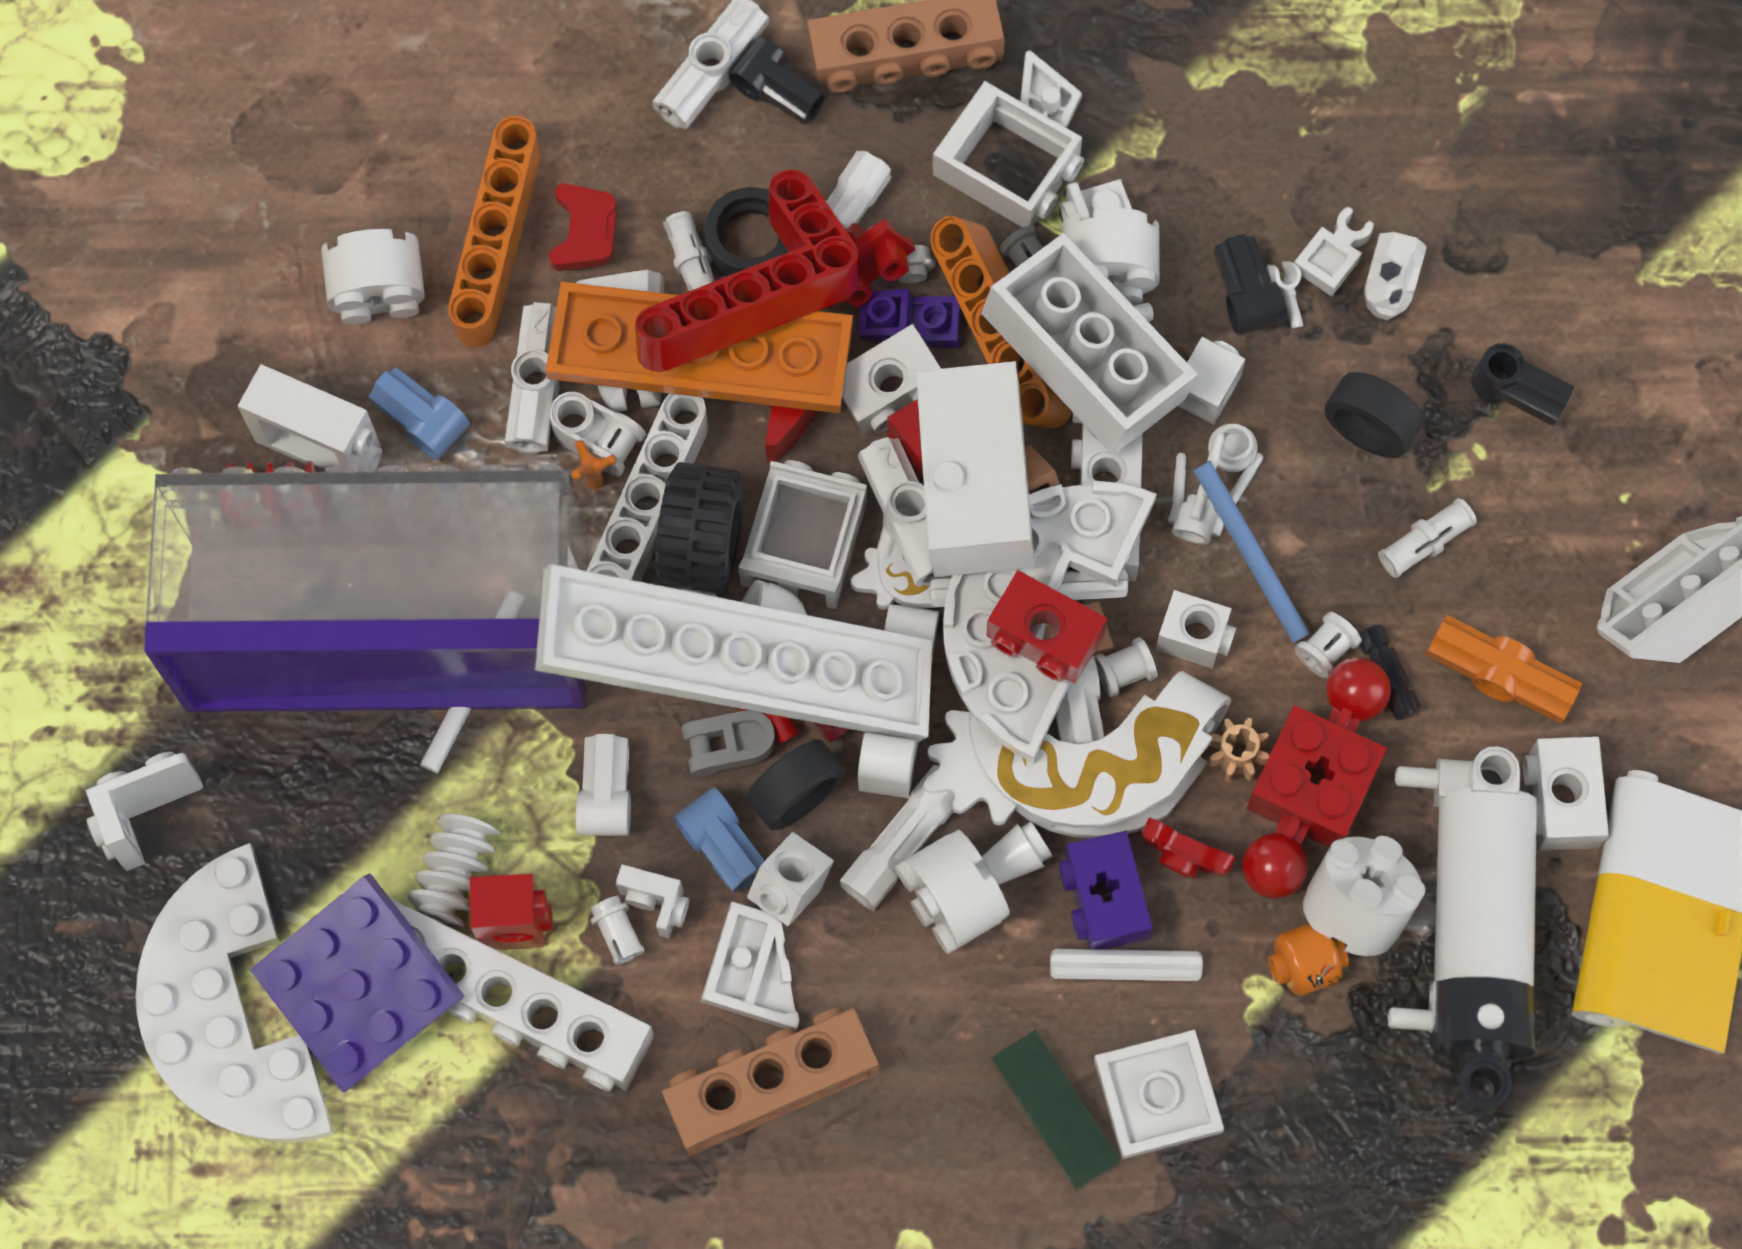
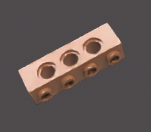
[807,0,1004,93]
[661,1007,879,1157]

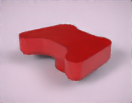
[549,183,617,271]
[1142,817,1236,880]

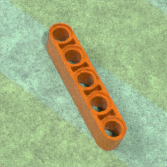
[448,116,541,347]
[930,216,1072,429]

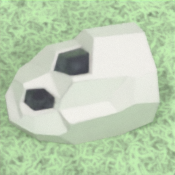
[1363,232,1427,320]

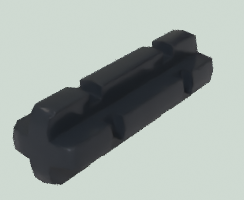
[1359,625,1421,720]

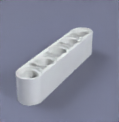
[586,394,709,582]

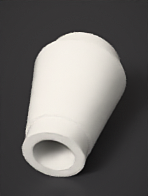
[979,822,1053,885]

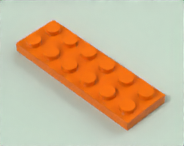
[545,281,853,413]

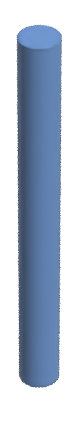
[1193,461,1310,643]

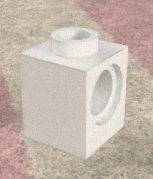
[1178,337,1245,424]
[1156,590,1236,669]
[747,832,834,926]

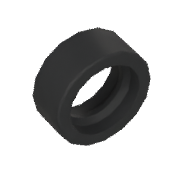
[704,187,789,277]
[1324,372,1423,458]
[747,739,845,830]

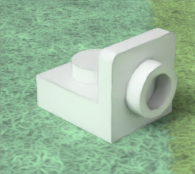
[1060,179,1132,221]
[615,864,689,938]

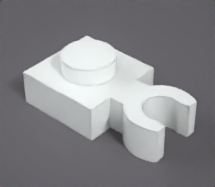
[1294,207,1374,296]

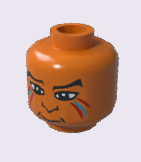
[1268,923,1349,996]

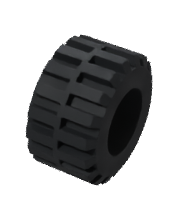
[655,462,743,594]

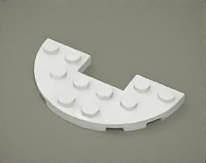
[943,481,1157,763]
[136,843,334,1142]

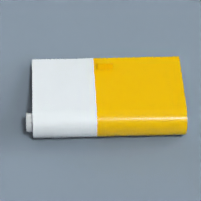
[1572,770,1742,1054]

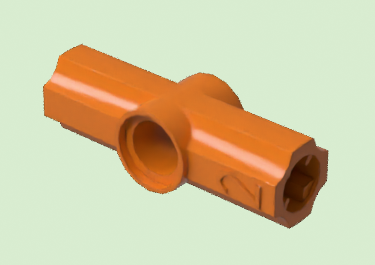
[1425,614,1583,724]

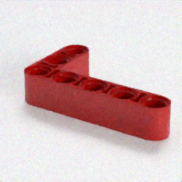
[635,169,858,372]

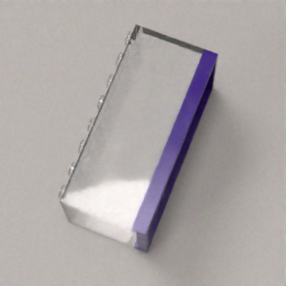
[144,464,588,712]

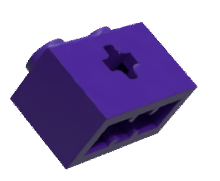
[1058,830,1152,950]

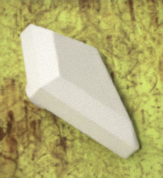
[1021,51,1082,128]

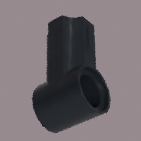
[728,37,828,125]
[1214,234,1286,336]
[1471,343,1575,426]

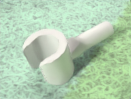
[1265,261,1304,329]

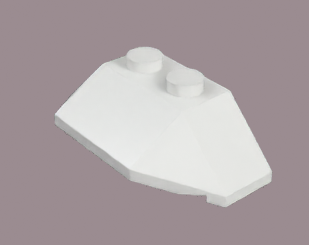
[1597,516,1742,663]

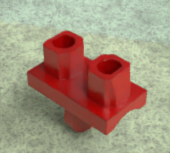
[845,219,916,308]

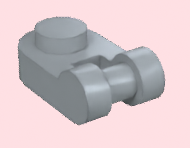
[681,710,775,777]

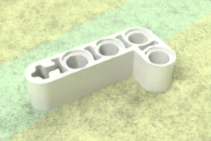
[858,604,939,799]

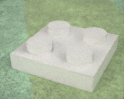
[1094,1030,1224,1160]

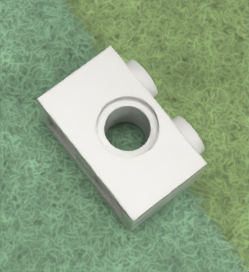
[842,324,941,436]
[1523,737,1609,850]

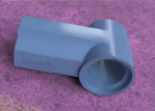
[368,367,470,460]
[672,787,765,894]

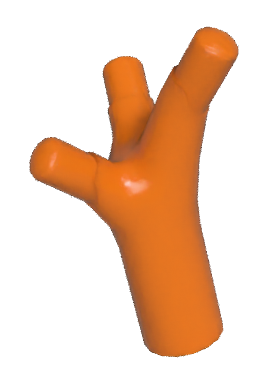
[571,440,617,490]

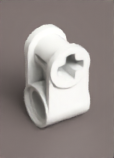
[550,392,646,476]

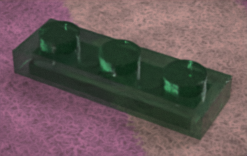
[991,1030,1120,1192]

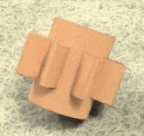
[1208,718,1270,782]

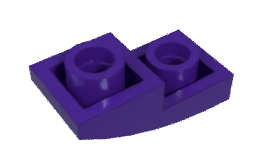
[858,289,964,348]

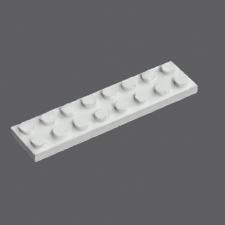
[535,564,932,742]

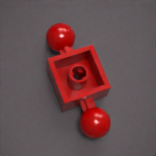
[1242,658,1391,899]

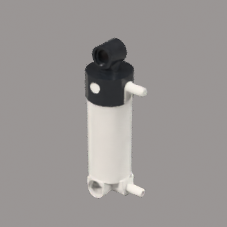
[1388,746,1537,1117]

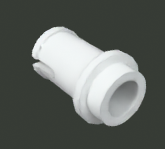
[590,896,645,965]

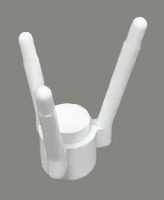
[1168,432,1263,545]

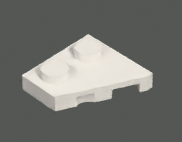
[700,902,799,1031]

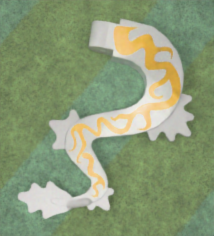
[851,482,1231,838]

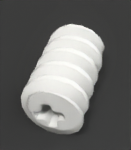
[408,813,501,929]

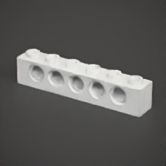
[390,898,655,1092]

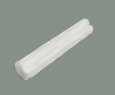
[1050,949,1203,981]

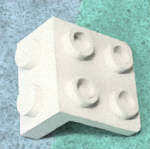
[85,752,203,871]

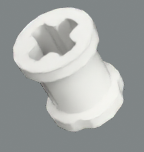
[1294,612,1362,678]
[1094,637,1158,697]

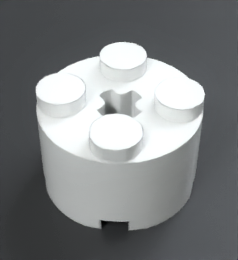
[1062,207,1160,305]
[321,229,425,325]
[895,830,1010,954]
[1303,836,1425,956]

